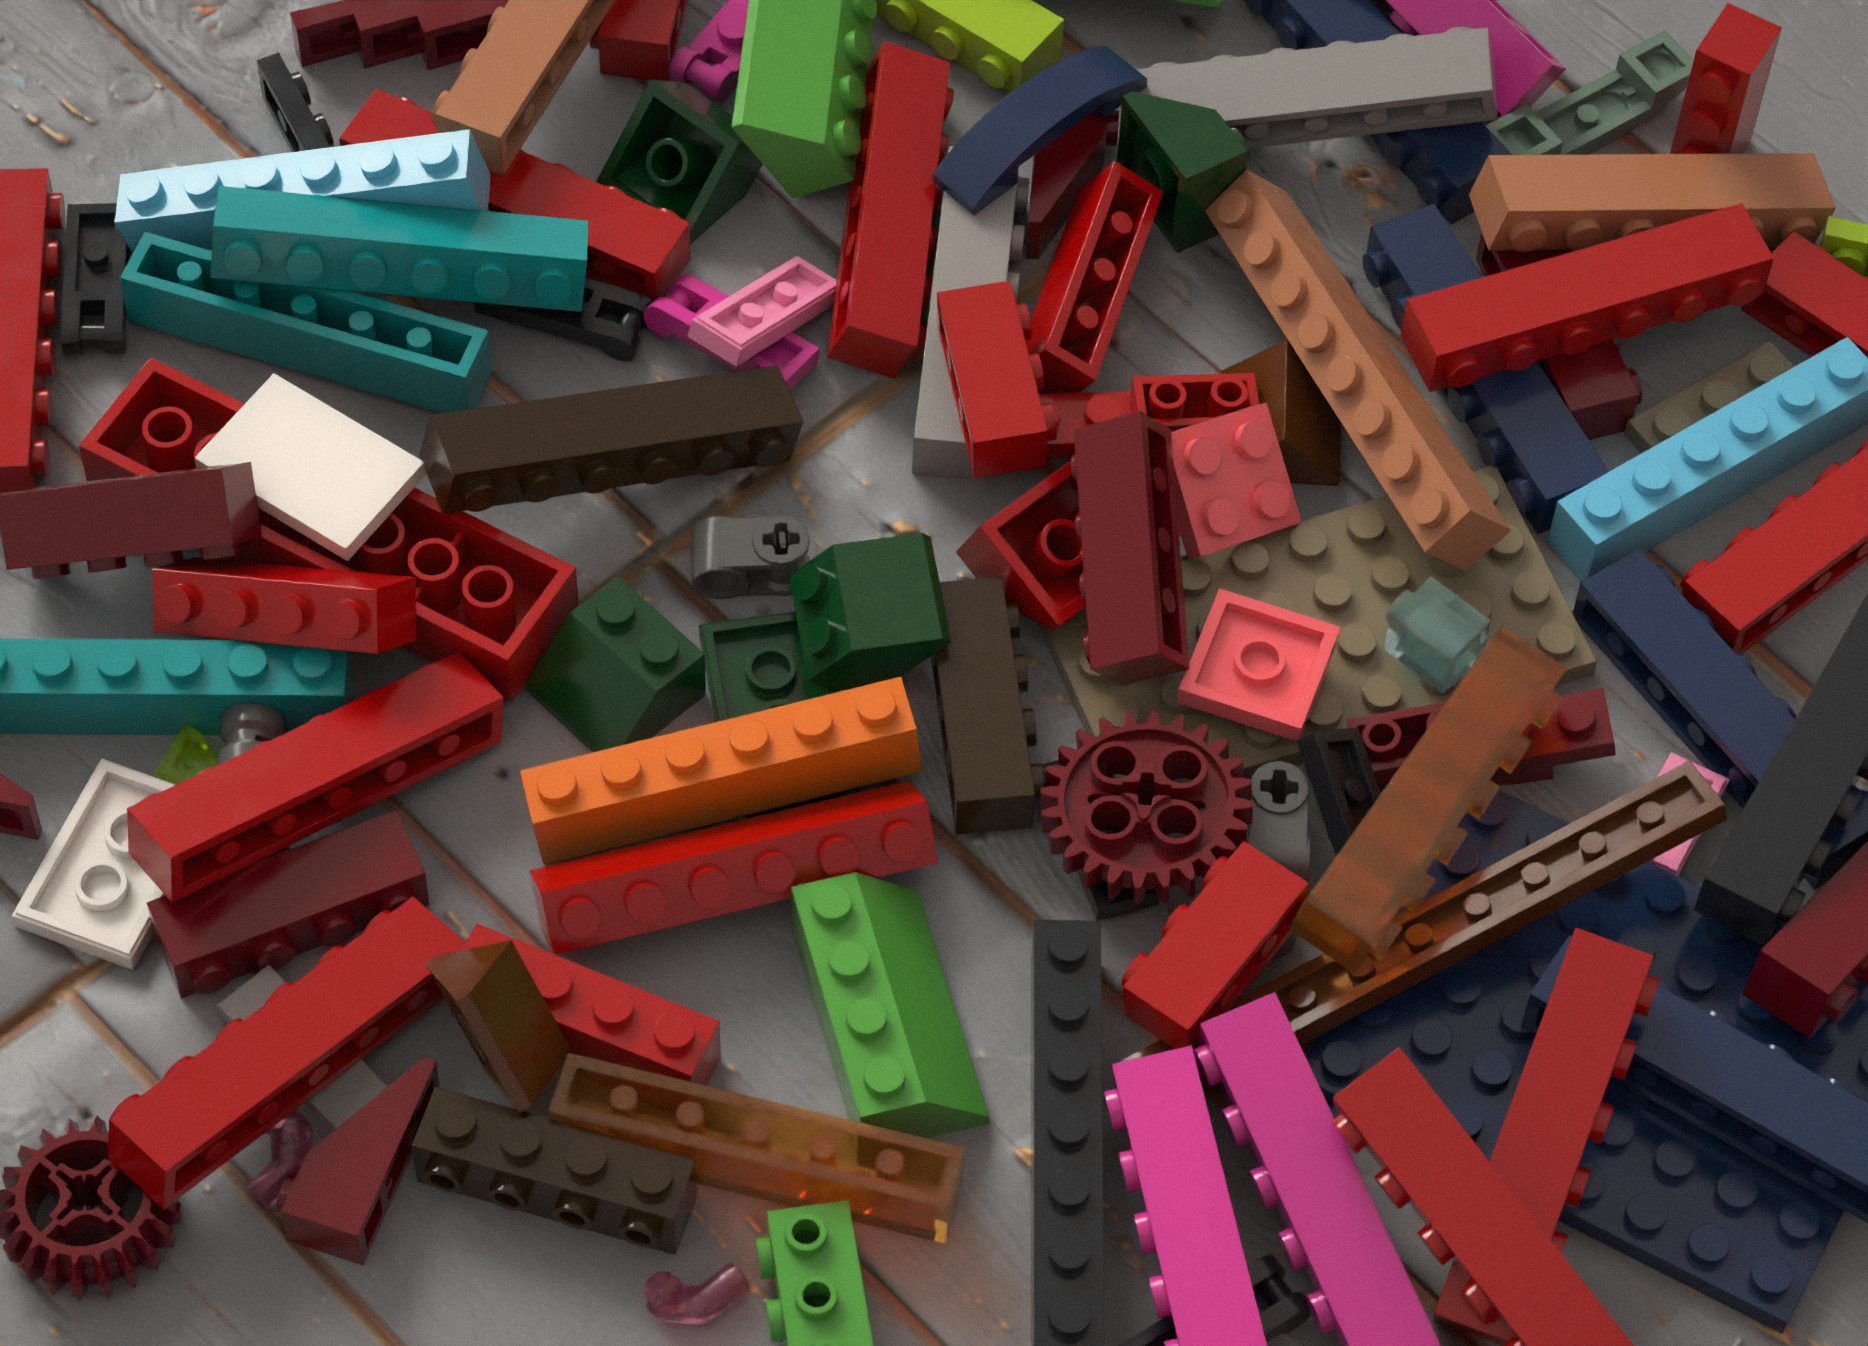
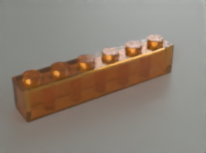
[1288,625,1567,974]
[548,1053,965,1244]

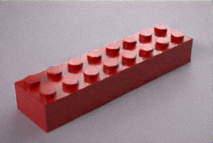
[79,357,579,701]

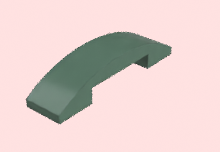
[1485,31,1694,155]

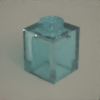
[1384,576,1491,694]

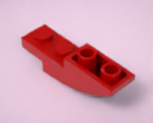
[1039,373,1259,461]

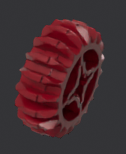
[0,1115,183,1301]

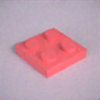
[1171,402,1302,559]
[1177,588,1341,741]

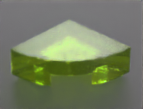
[154,724,217,785]

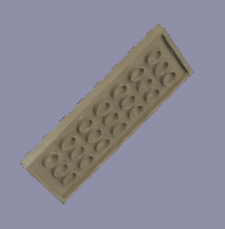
[1037,465,1597,783]

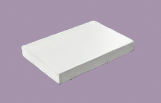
[194,373,426,561]
[12,758,175,970]

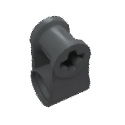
[691,515,810,599]
[1248,761,1310,882]

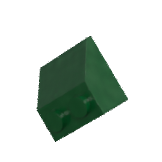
[596,80,763,244]
[1117,91,1249,253]
[789,533,951,693]
[525,576,706,752]

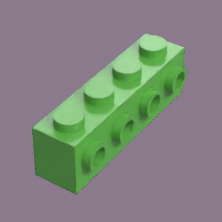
[755,1200,874,1346]

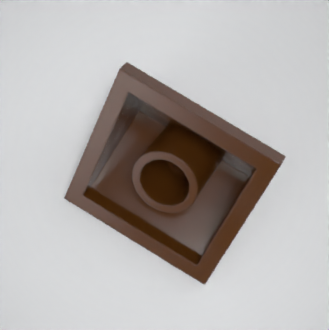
[1220,339,1341,486]
[425,940,572,1113]

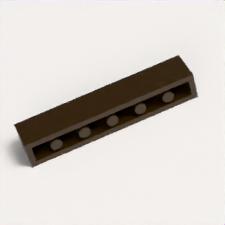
[419,365,804,514]

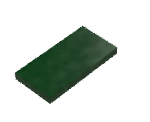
[698,611,859,822]

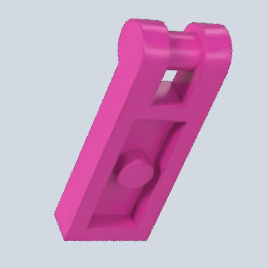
[668,0,749,103]
[643,274,820,391]

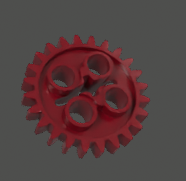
[1040,709,1253,904]

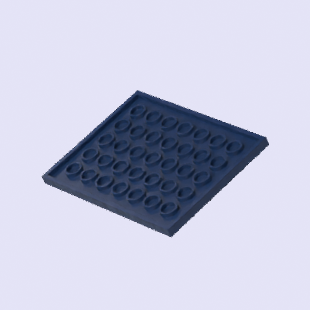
[1306,777,1868,1334]

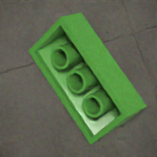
[732,0,877,199]
[791,872,989,1154]

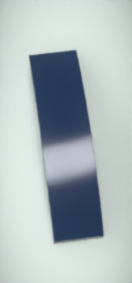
[933,46,1147,215]

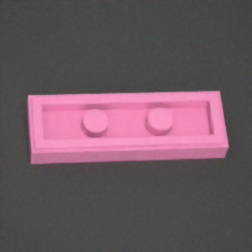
[687,256,837,367]

